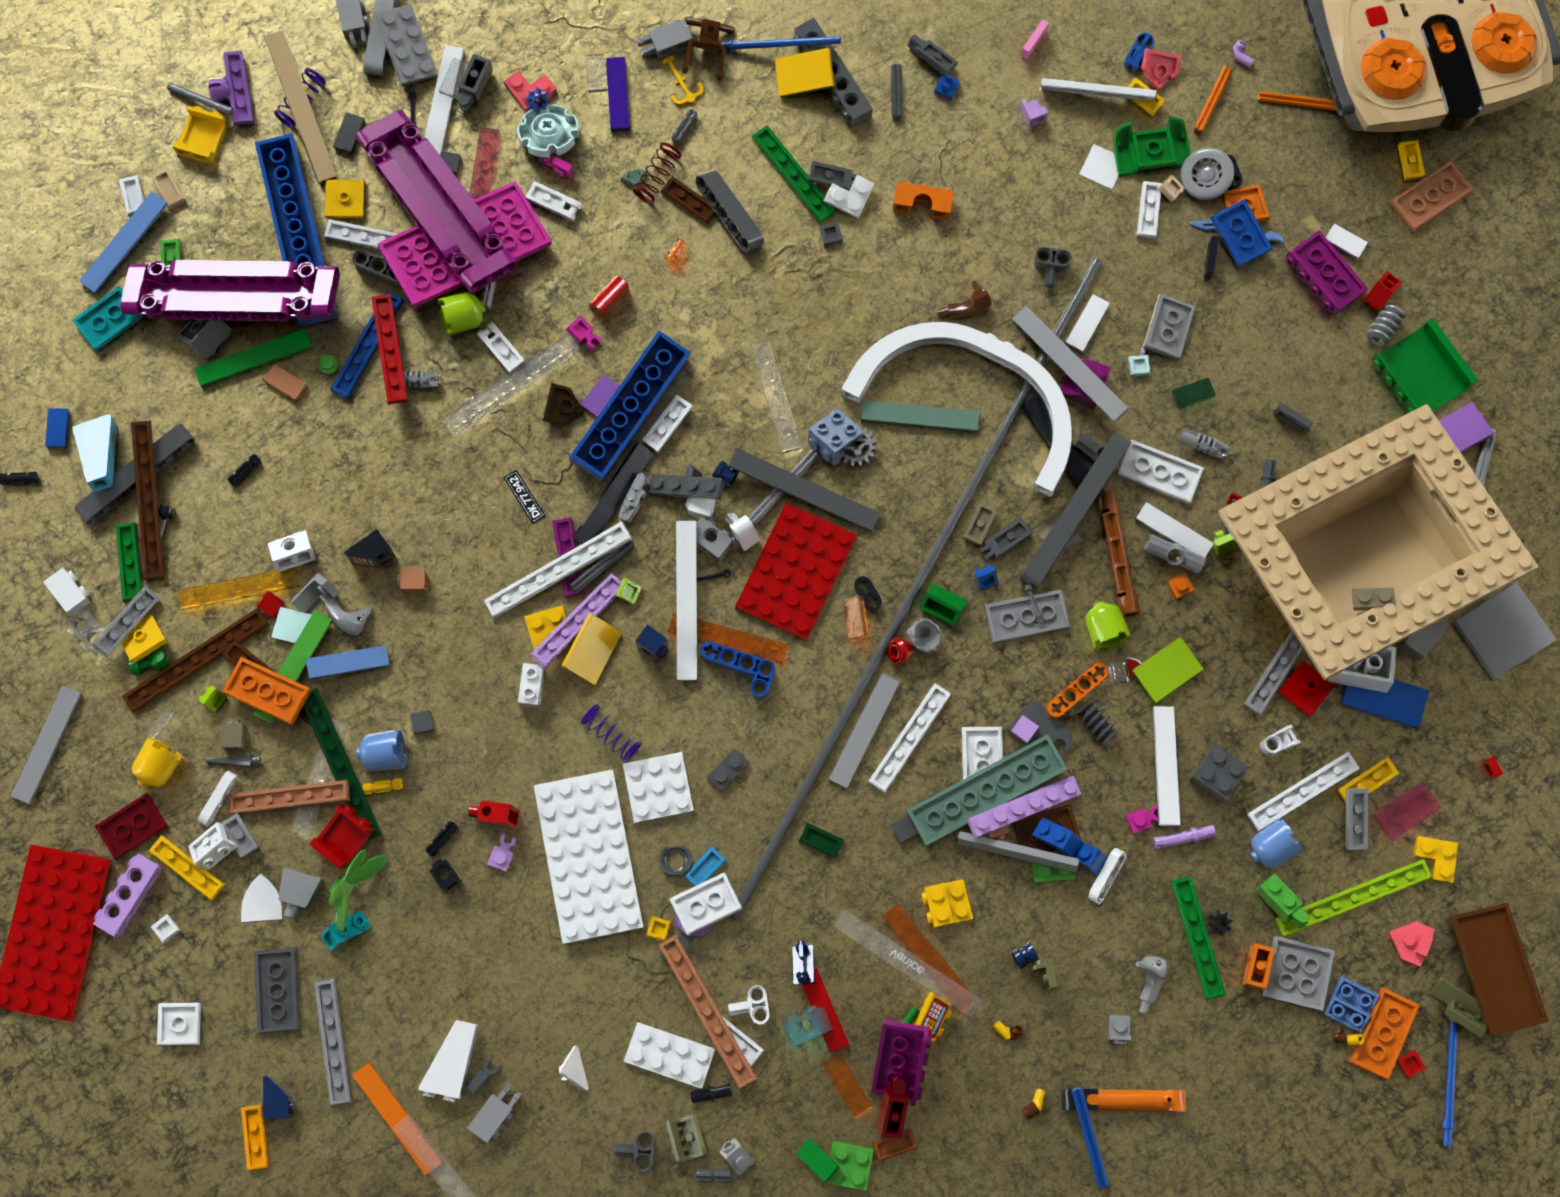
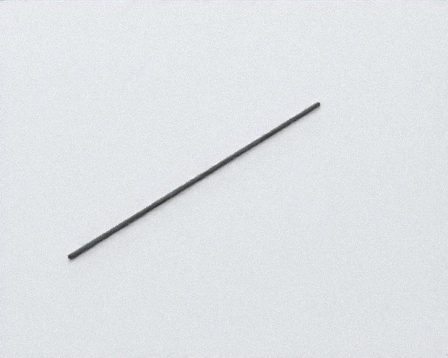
[729,258,1102,921]

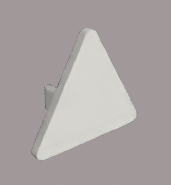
[559,1046,589,1091]

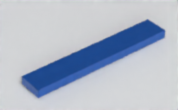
[330,290,404,400]

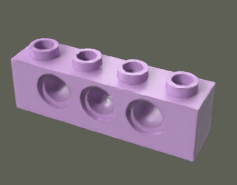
[93,853,163,938]

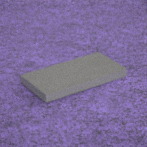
[984,589,1071,644]

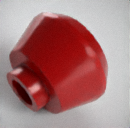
[887,638,913,665]

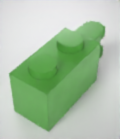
[1257,873,1309,928]

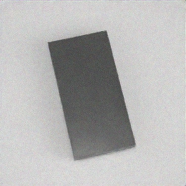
[254,948,300,1034]

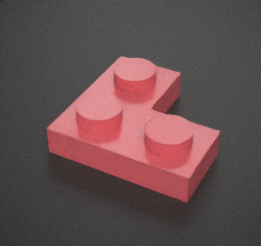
[504,71,557,112]

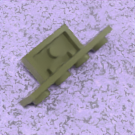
[1431,978,1505,1038]

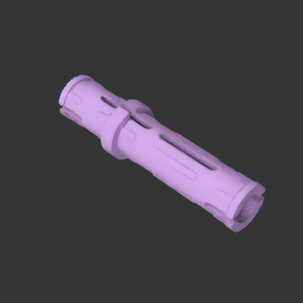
[1153,825,1216,850]

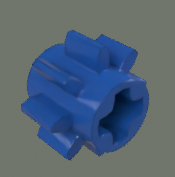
[524,87,550,113]

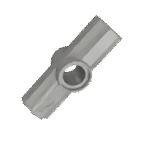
[1144,534,1206,574]

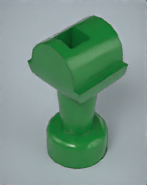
[128,650,169,675]

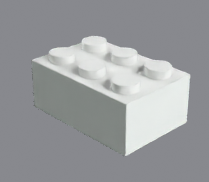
[1328,646,1397,693]

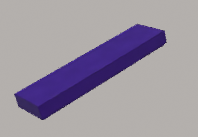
[606,57,630,131]

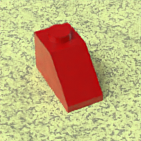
[1365,271,1402,310]

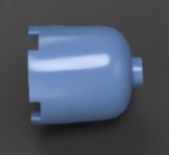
[356,730,407,772]
[1251,818,1303,868]

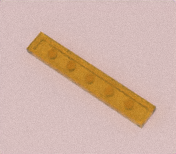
[177,567,300,610]

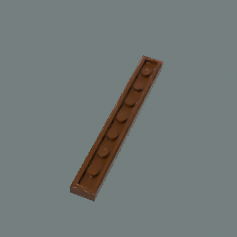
[131,420,165,580]
[122,607,270,713]

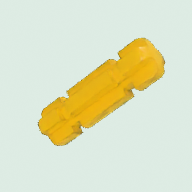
[363,778,403,795]

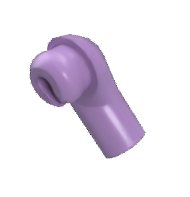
[1233,40,1254,68]

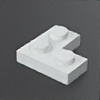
[823,175,875,219]

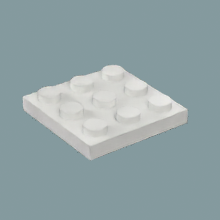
[623,752,694,824]

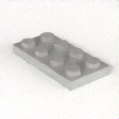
[375,4,437,86]

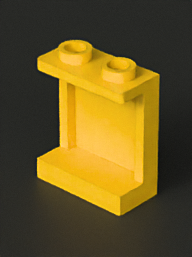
[172,106,228,165]

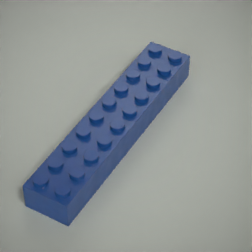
[255,133,338,327]

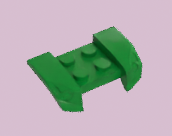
[1113,116,1191,176]

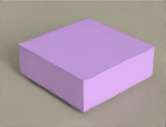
[1011,715,1039,743]

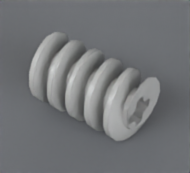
[1366,303,1407,346]

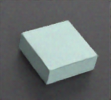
[1128,355,1150,377]

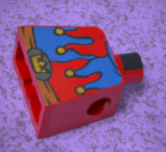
[469,800,520,830]

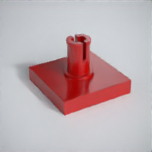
[1278,661,1335,717]

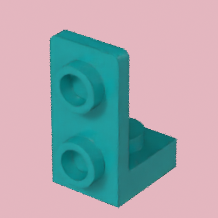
[320,910,371,952]

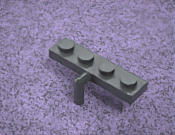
[648,464,725,499]

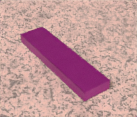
[552,517,585,598]

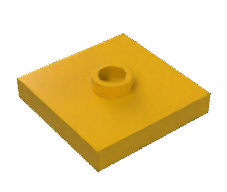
[325,180,365,218]
[121,613,168,664]

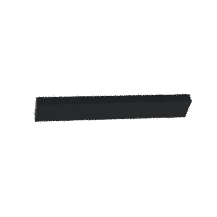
[1022,394,1104,492]
[572,442,654,545]

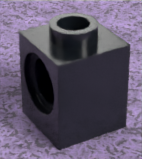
[429,859,462,893]

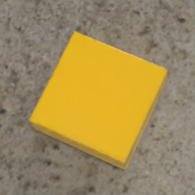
[646,916,672,941]

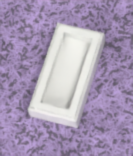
[119,175,145,217]
[1326,224,1368,260]

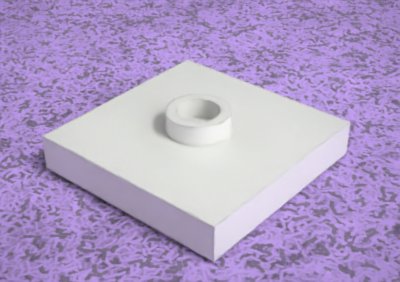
[157,1003,201,1046]

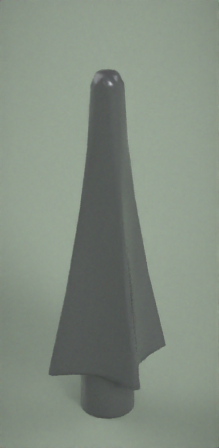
[206,752,261,769]

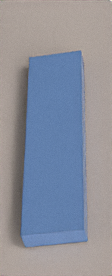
[306,645,389,680]

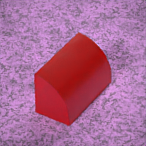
[589,276,629,318]

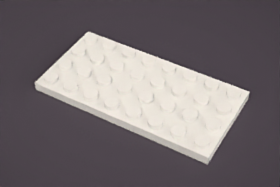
[534,770,644,945]

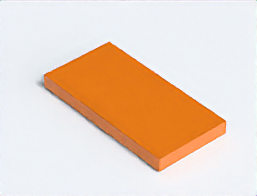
[222,657,311,725]
[1349,987,1420,1081]

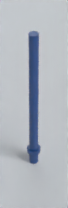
[721,36,841,52]

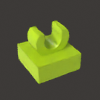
[1214,530,1235,557]
[199,685,227,713]

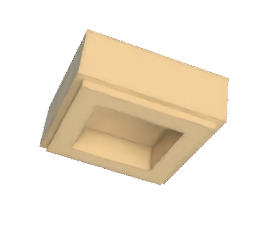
[1158,175,1185,202]

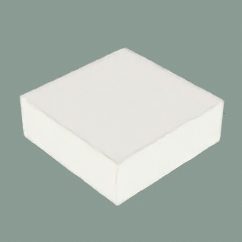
[151,914,181,943]

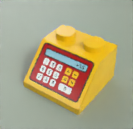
[914,992,953,1043]

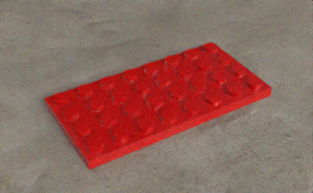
[0,844,112,1022]

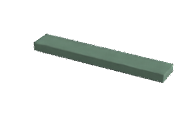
[861,400,979,432]

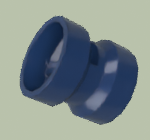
[712,461,739,487]
[1011,942,1039,970]

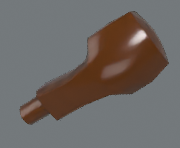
[937,281,992,318]

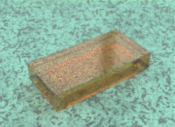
[844,596,868,640]

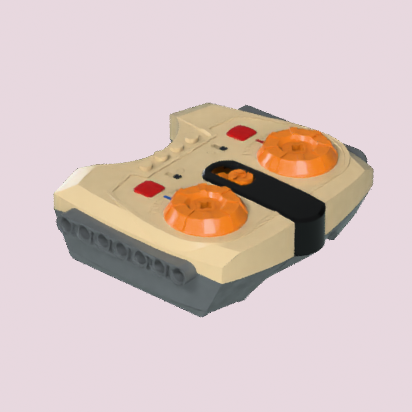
[1303,0,1560,132]

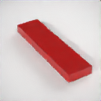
[801,968,849,1053]

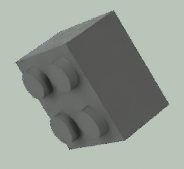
[1189,744,1249,803]

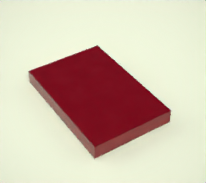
[95,793,169,860]

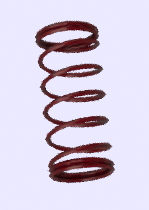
[633,142,682,203]

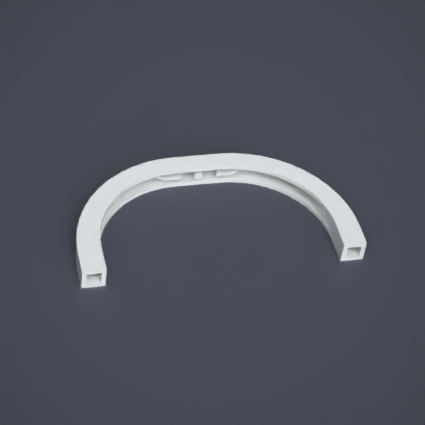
[841,322,1072,497]

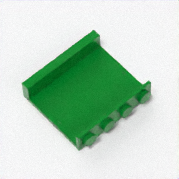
[1372,318,1478,413]

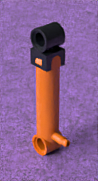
[1062,1089,1186,1112]

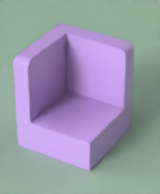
[1020,99,1048,127]

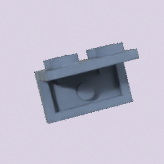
[808,409,863,466]

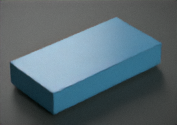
[684,846,727,886]

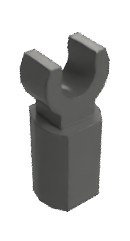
[466,1059,500,1094]

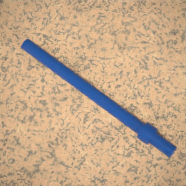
[1442,1020,1458,1146]

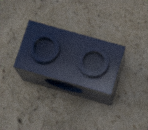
[635,625,669,662]

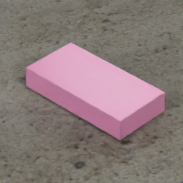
[1021,20,1049,60]

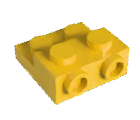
[921,879,973,929]

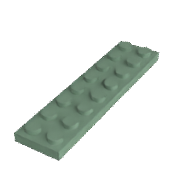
[906,734,1068,846]

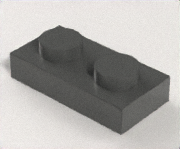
[707,749,749,792]

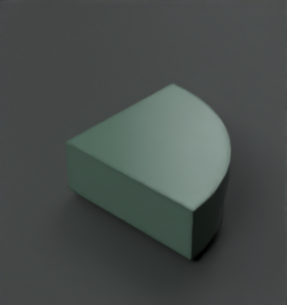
[621,169,647,187]

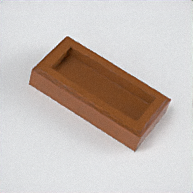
[872,1128,918,1162]

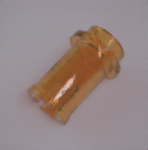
[665,239,688,264]

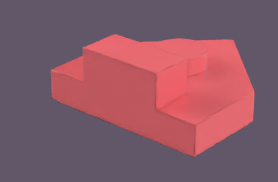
[1141,49,1181,90]
[1388,921,1435,967]

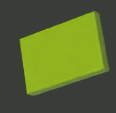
[1132,636,1203,703]

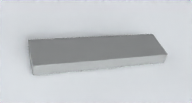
[91,586,160,658]

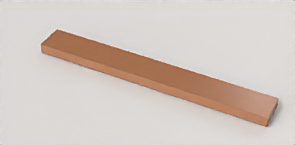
[658,935,758,1090]

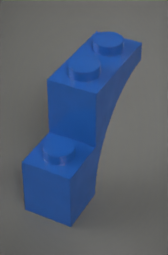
[1032,818,1108,876]

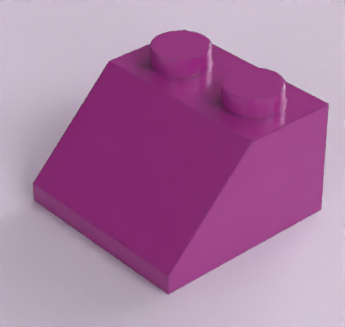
[1060,360,1111,409]

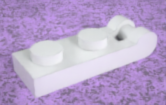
[526,181,582,222]
[476,321,525,374]

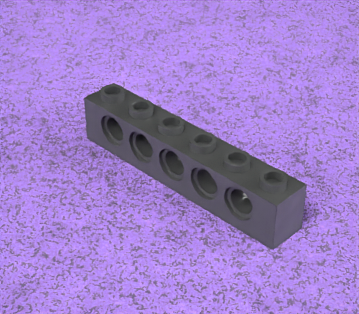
[793,18,873,127]

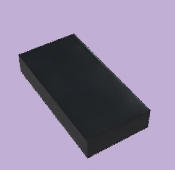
[1203,236,1219,280]

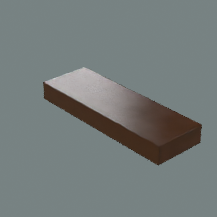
[661,176,716,225]

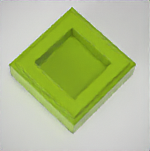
[615,578,642,605]

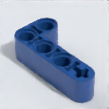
[700,641,775,700]

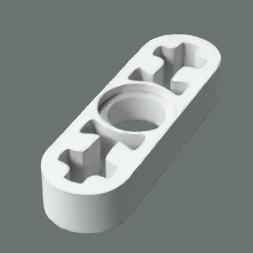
[198,771,238,827]
[1088,848,1126,904]

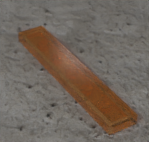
[668,613,788,664]
[882,903,976,1012]

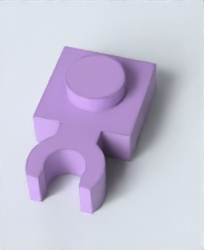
[487,833,516,872]

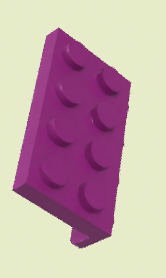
[1285,230,1368,315]
[871,1019,932,1106]

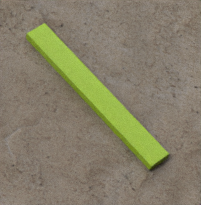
[1275,859,1433,937]

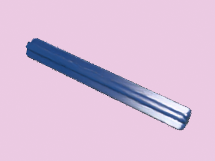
[1071,1087,1109,1188]

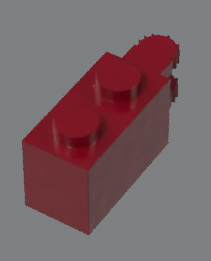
[876,1074,909,1139]

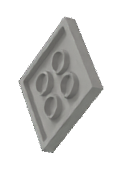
[1261,936,1335,1011]

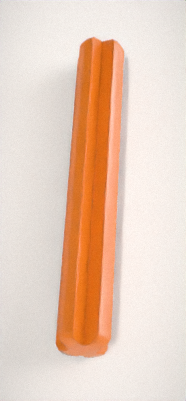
[1194,66,1233,134]

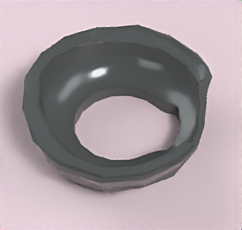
[659,846,693,876]

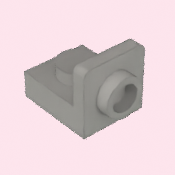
[1108,1015,1131,1045]

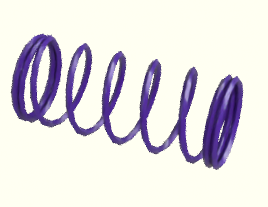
[274,68,326,127]
[580,704,641,762]

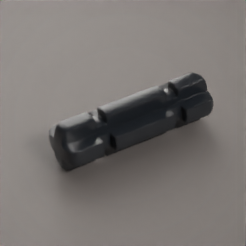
[227,453,261,487]
[0,471,38,485]
[425,821,458,857]

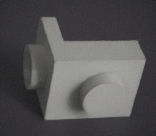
[719,1138,755,1176]

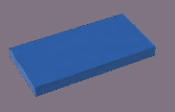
[1341,679,1429,729]

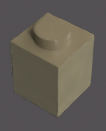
[221,720,246,751]

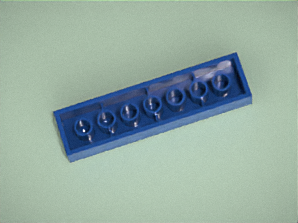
[569,331,691,483]

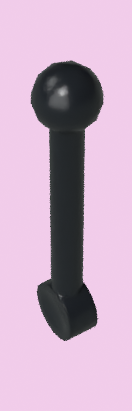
[409,91,417,125]
[697,569,731,581]

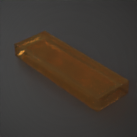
[822,1052,872,1117]

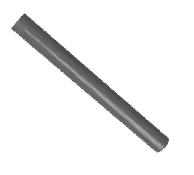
[167,83,234,115]

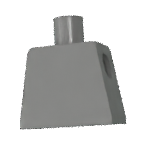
[279,867,324,919]

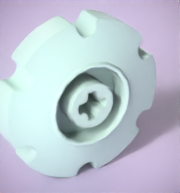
[517,105,579,157]

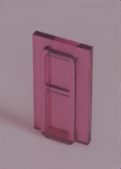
[1373,781,1441,841]

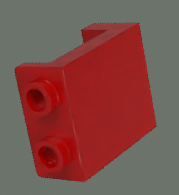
[309,805,375,870]

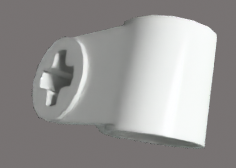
[1260,724,1301,757]

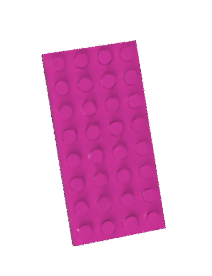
[377,181,552,308]

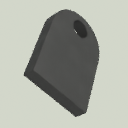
[1007,699,1072,757]

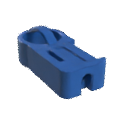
[1124,33,1154,72]

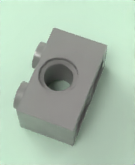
[696,517,733,562]

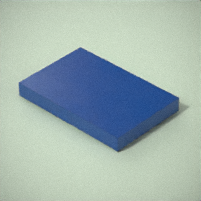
[1210,199,1273,268]

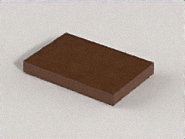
[1012,804,1081,852]

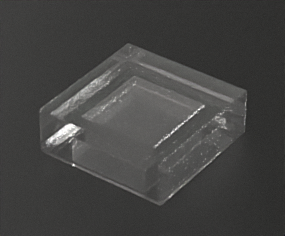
[1107,662,1129,683]

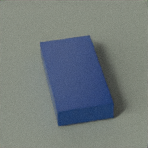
[45,408,70,448]

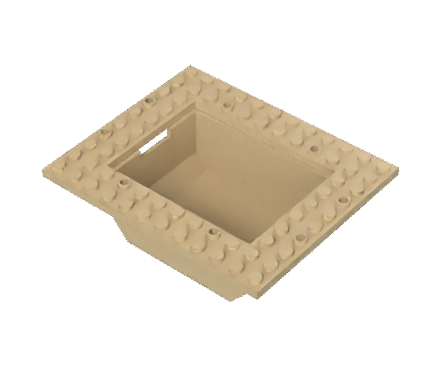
[1218,404,1539,681]

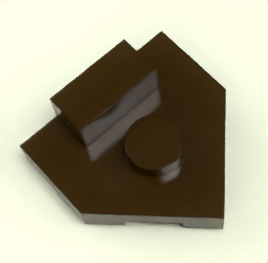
[542,383,585,426]

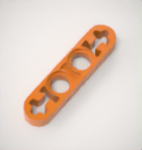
[1046,663,1109,719]

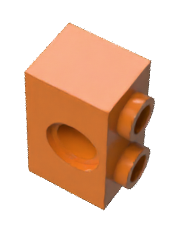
[1242,943,1275,990]

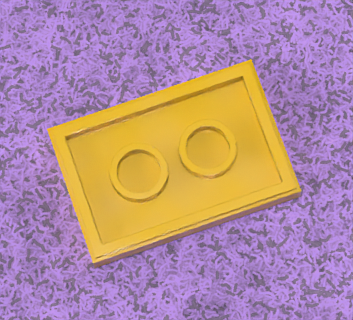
[775,48,835,97]
[561,613,622,685]

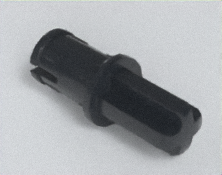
[690,1083,732,1103]

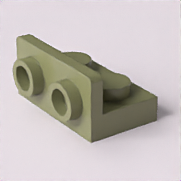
[1031,959,1058,991]

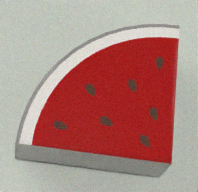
[1126,657,1142,677]

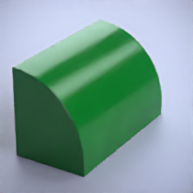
[919,583,967,626]

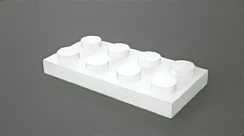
[624,1022,715,1089]

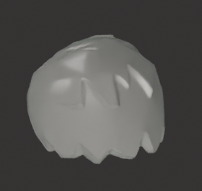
[906,618,942,652]

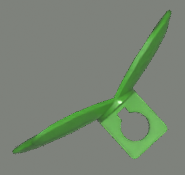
[329,850,387,932]

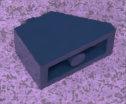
[263,1076,295,1119]

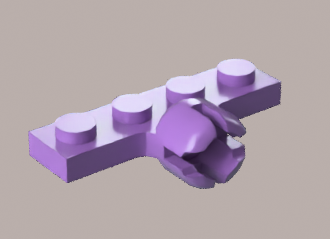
[208,51,253,125]

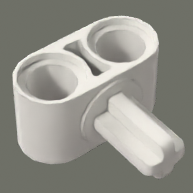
[725,513,760,552]
[728,985,769,1026]

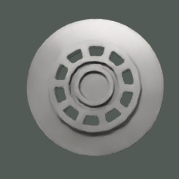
[1180,148,1234,200]

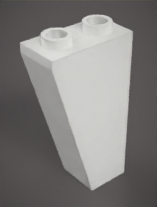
[418,1020,478,1102]

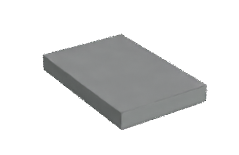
[1143,293,1196,361]

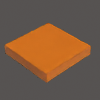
[1222,184,1270,223]

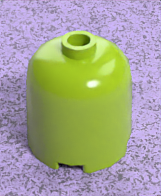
[437,292,485,336]
[1085,601,1132,652]

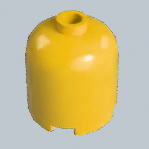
[132,737,184,788]

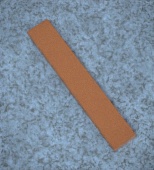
[229,780,350,815]

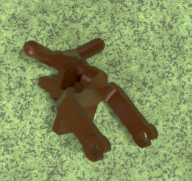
[682,17,735,81]

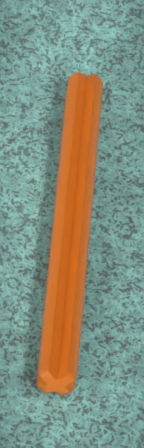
[1258,91,1337,111]

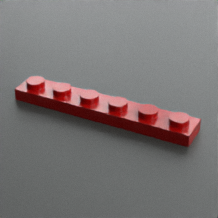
[371,294,408,405]

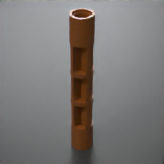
[1097,490,1140,617]

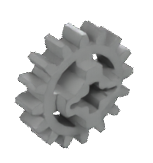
[840,425,877,468]

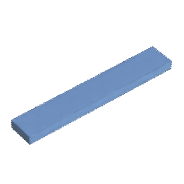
[79,191,168,294]

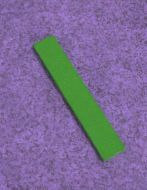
[254,610,333,724]

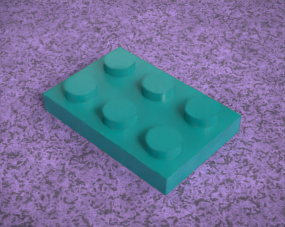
[72,286,143,351]

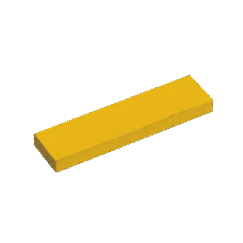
[149,835,225,901]

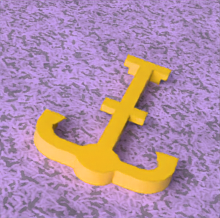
[662,55,704,105]

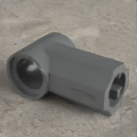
[1075,433,1104,463]

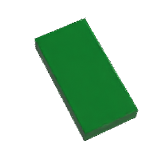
[795,1138,840,1183]

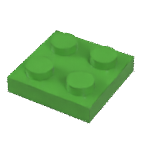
[825,1141,874,1191]

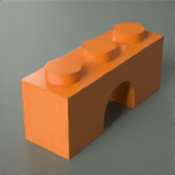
[893,181,954,220]

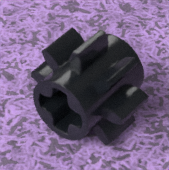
[1206,910,1233,936]

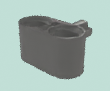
[1034,247,1072,288]
[614,1132,655,1172]

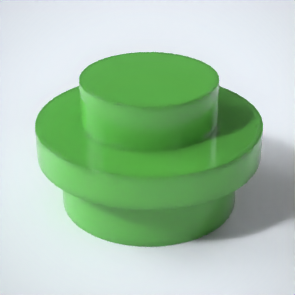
[318,355,338,374]

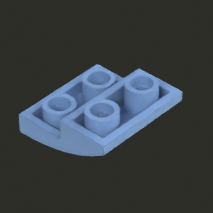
[1324,975,1380,1033]

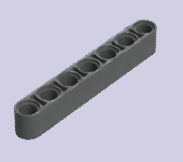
[75,424,195,525]

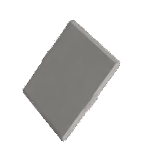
[1453,582,1557,680]

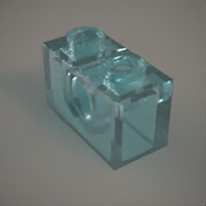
[782,1005,833,1047]

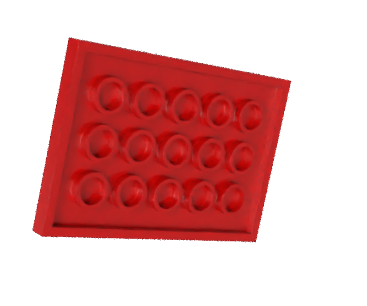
[735,502,857,641]

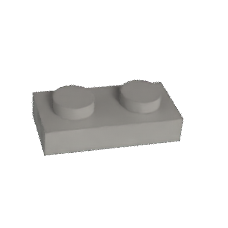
[221,813,259,859]

